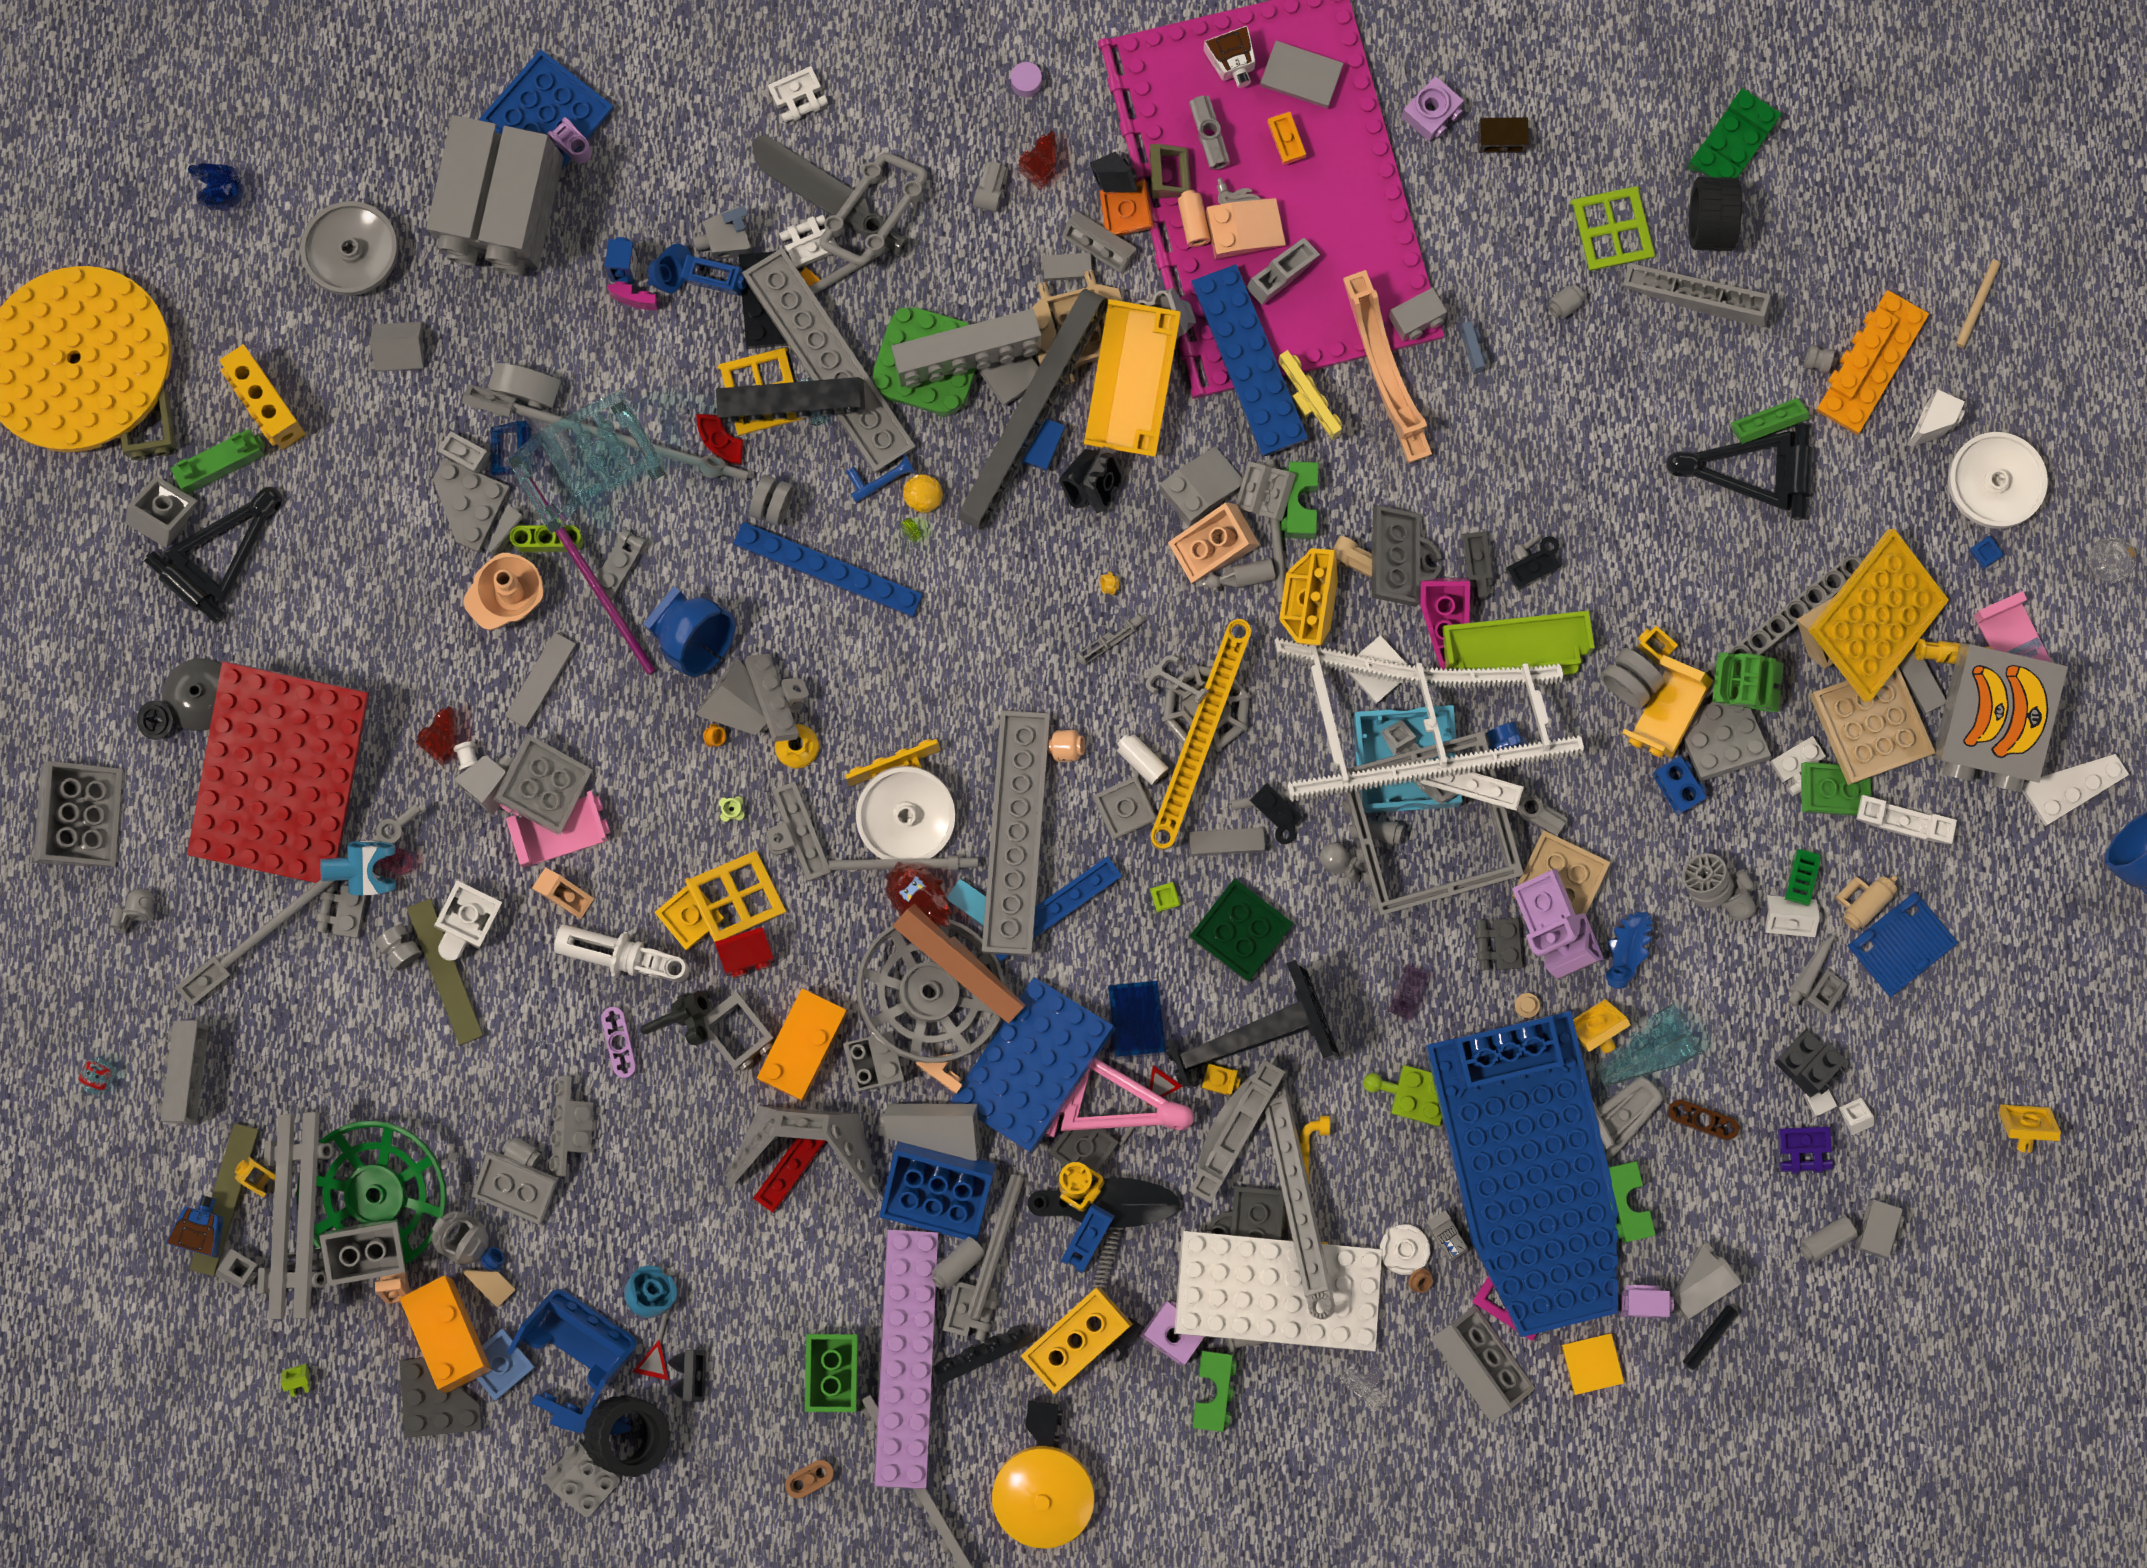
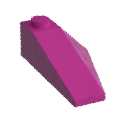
[1420,578,1470,671]

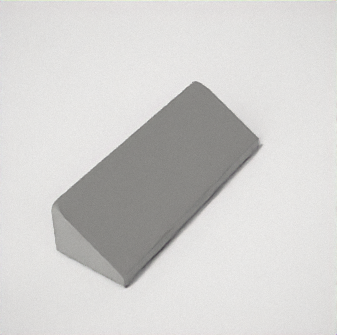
[1062,212,1136,274]
[1189,827,1265,857]

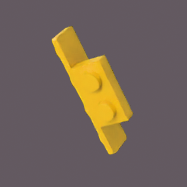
[845,739,941,786]

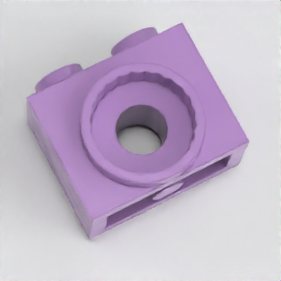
[1401,76,1464,142]
[1621,1285,1674,1318]
[1140,1301,1204,1366]

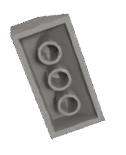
[158,1020,209,1126]
[1431,1305,1535,1422]

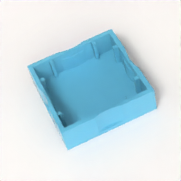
[1353,705,1462,814]

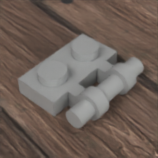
[315,884,367,939]
[943,1281,997,1341]

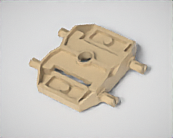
[1031,270,1122,385]

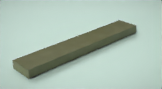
[407,898,484,1046]
[189,1123,260,1277]

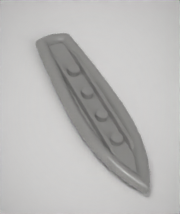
[1597,1076,1663,1163]

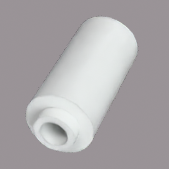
[1117,734,1169,786]

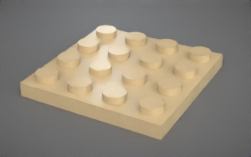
[1809,667,1935,785]

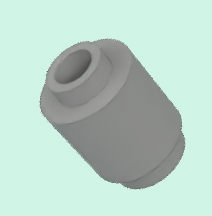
[1548,284,1585,319]
[502,1136,541,1168]

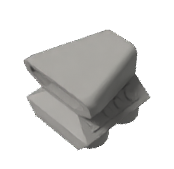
[1135,287,1196,340]

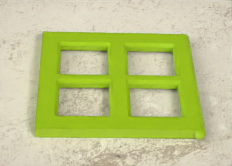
[1570,186,1655,271]

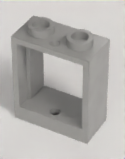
[704,991,775,1071]

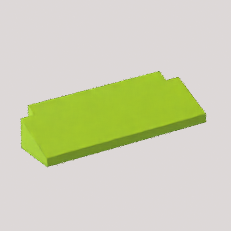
[1443,611,1595,675]

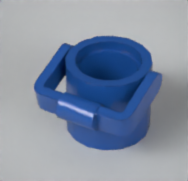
[1486,721,1529,752]

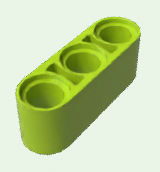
[510,525,584,553]

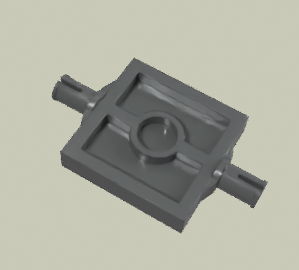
[1049,1110,1119,1182]

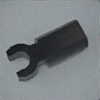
[1105,1317,1143,1362]

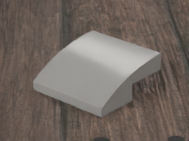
[976,355,1039,406]
[1236,461,1296,521]

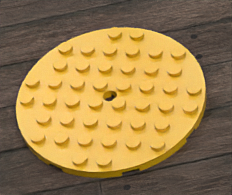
[0,266,172,452]

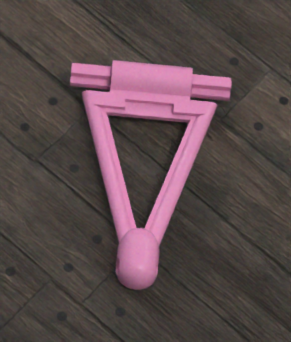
[1045,1058,1194,1137]

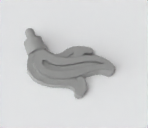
[1217,178,1261,204]

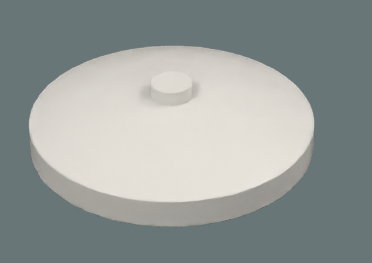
[1948,432,2048,529]
[856,766,955,859]

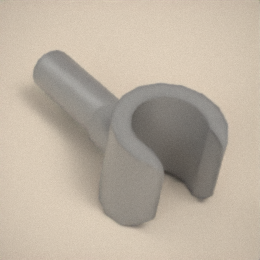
[1512,534,1541,562]

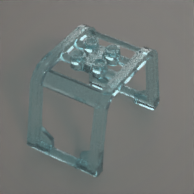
[507,388,666,533]

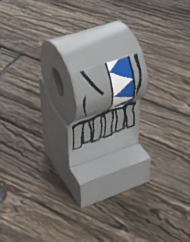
[1424,1210,1468,1262]

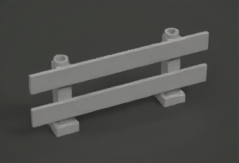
[257,1112,333,1319]

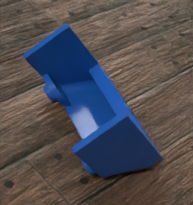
[507,1289,637,1409]

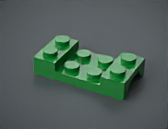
[1687,88,1782,178]

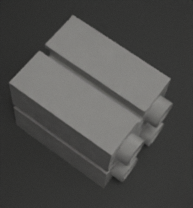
[426,115,564,276]

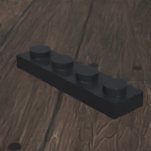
[933,1324,1034,1385]

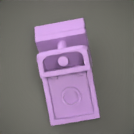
[1512,869,1604,979]

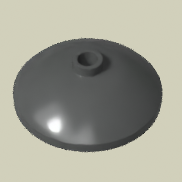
[162,658,221,731]

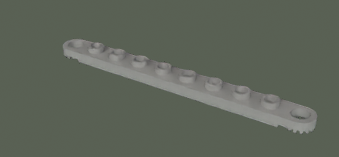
[1265,1078,1335,1320]

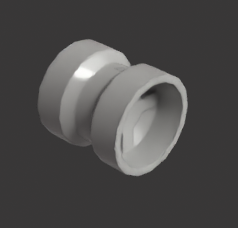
[1804,344,1834,374]

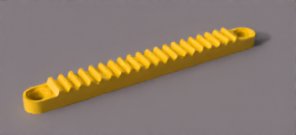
[1150,619,1251,850]

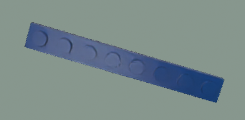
[733,522,923,618]

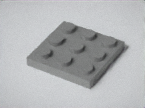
[1682,703,1771,782]
[493,734,592,835]

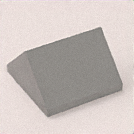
[370,322,424,372]

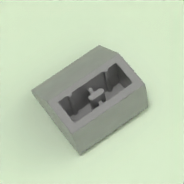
[843,1031,905,1092]

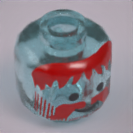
[78,1056,116,1095]

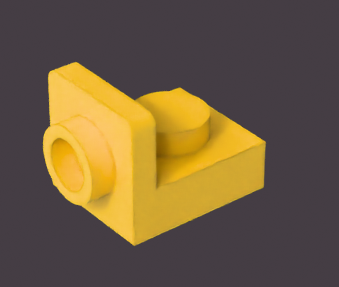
[1201,1064,1241,1096]

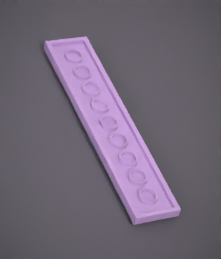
[874,1230,938,1489]

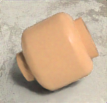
[1047,730,1085,762]

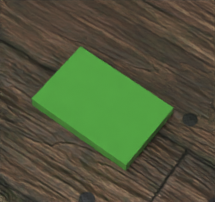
[1801,762,1871,816]

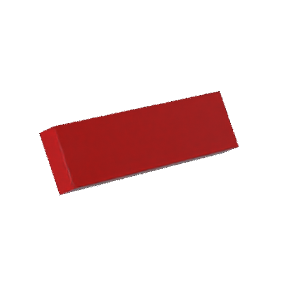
[753,1138,826,1213]

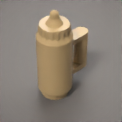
[1835,876,1897,931]

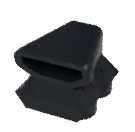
[1059,446,1124,513]

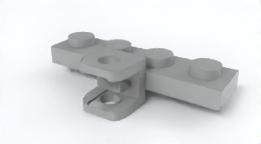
[744,654,809,742]
[766,782,831,882]

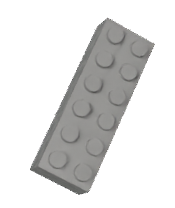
[891,308,1041,388]

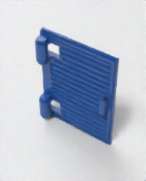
[1847,891,1958,998]

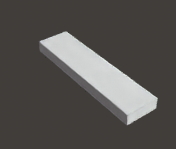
[1420,759,1523,811]

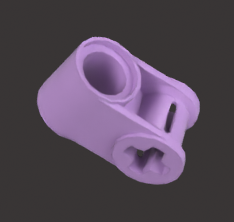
[547,117,592,164]

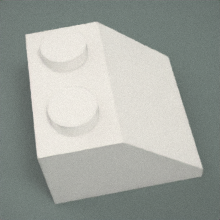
[1908,390,1965,447]

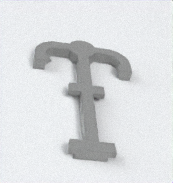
[1146,655,1208,704]

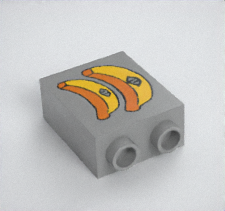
[1932,643,2068,792]

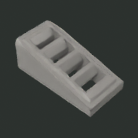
[487,505,526,557]

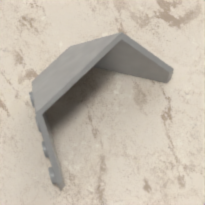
[725,1105,879,1200]

